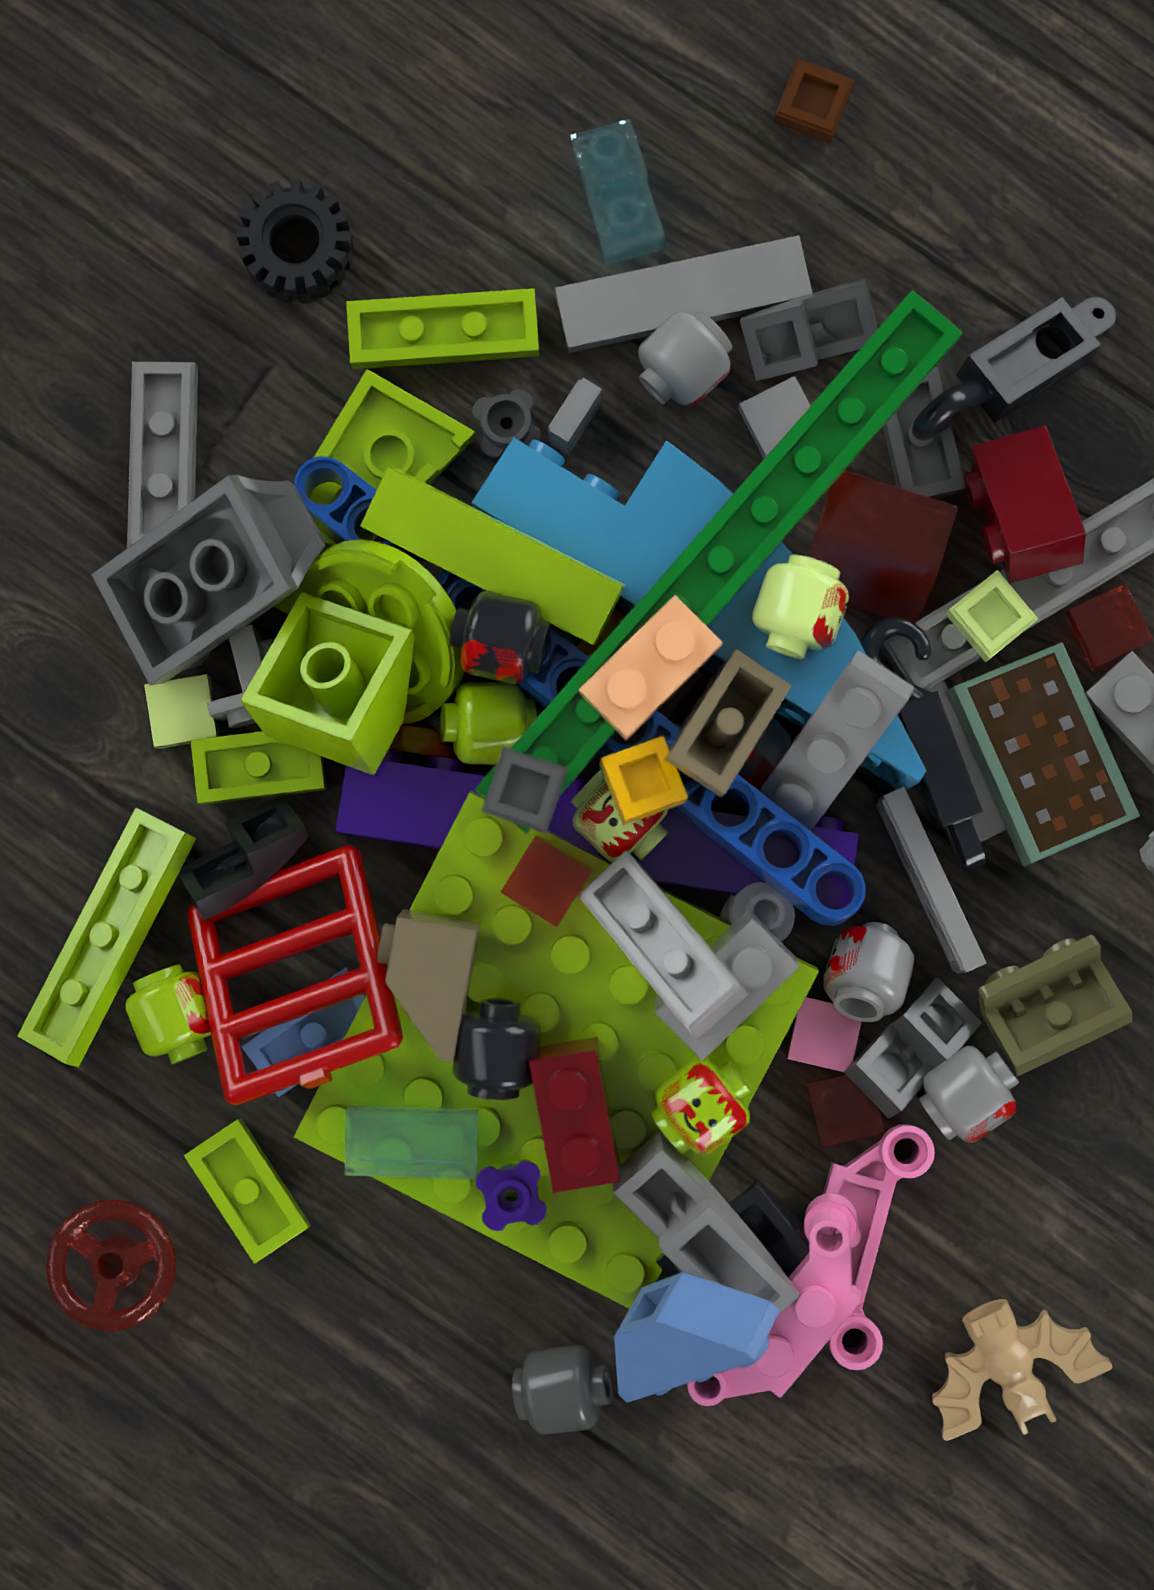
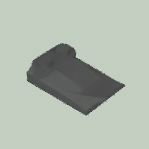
[91,475,325,686]

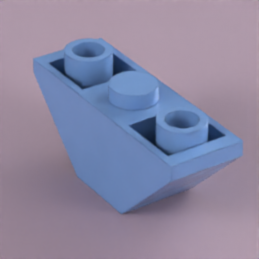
[614,1272,780,1403]

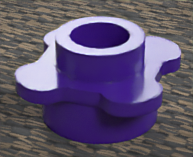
[476,1160,547,1231]

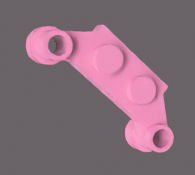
[820,1124,934,1370]
[687,1193,862,1406]

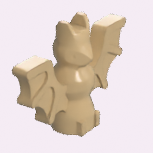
[932,1299,1113,1441]

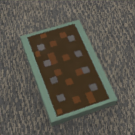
[946,642,1140,867]

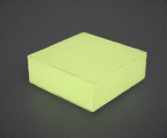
[945,570,1038,662]
[144,674,220,749]

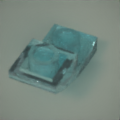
[570,119,666,266]

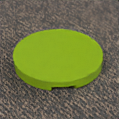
[290,540,464,724]

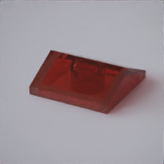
[807,470,958,623]

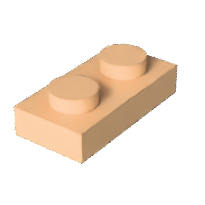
[579,595,723,740]

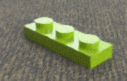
[346,288,539,369]

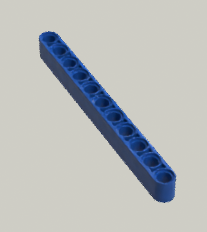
[294,456,866,926]

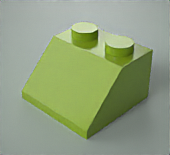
[240,592,415,776]

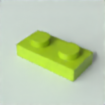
[191,731,327,805]
[184,1118,311,1264]

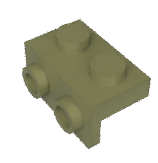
[978,935,1132,1077]

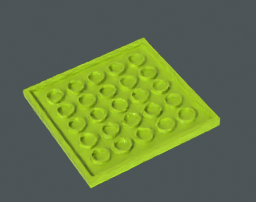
[294,791,819,1309]

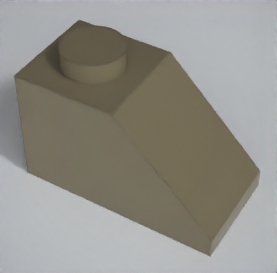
[665,649,792,797]
[377,909,481,1063]

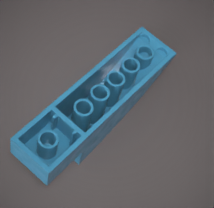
[472,437,926,790]

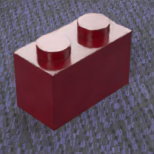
[963,425,1086,584]
[529,1037,620,1193]

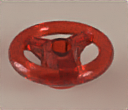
[46,1200,176,1331]

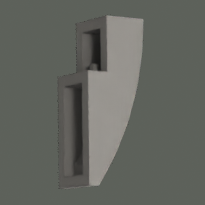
[613,1130,799,1315]

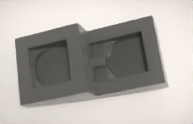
[740,278,878,381]
[844,977,982,1119]

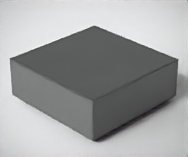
[482,747,568,834]

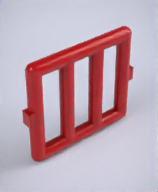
[187,845,403,1105]

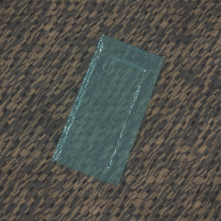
[345,1106,479,1179]

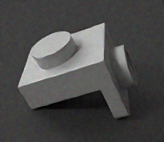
[207,625,273,728]

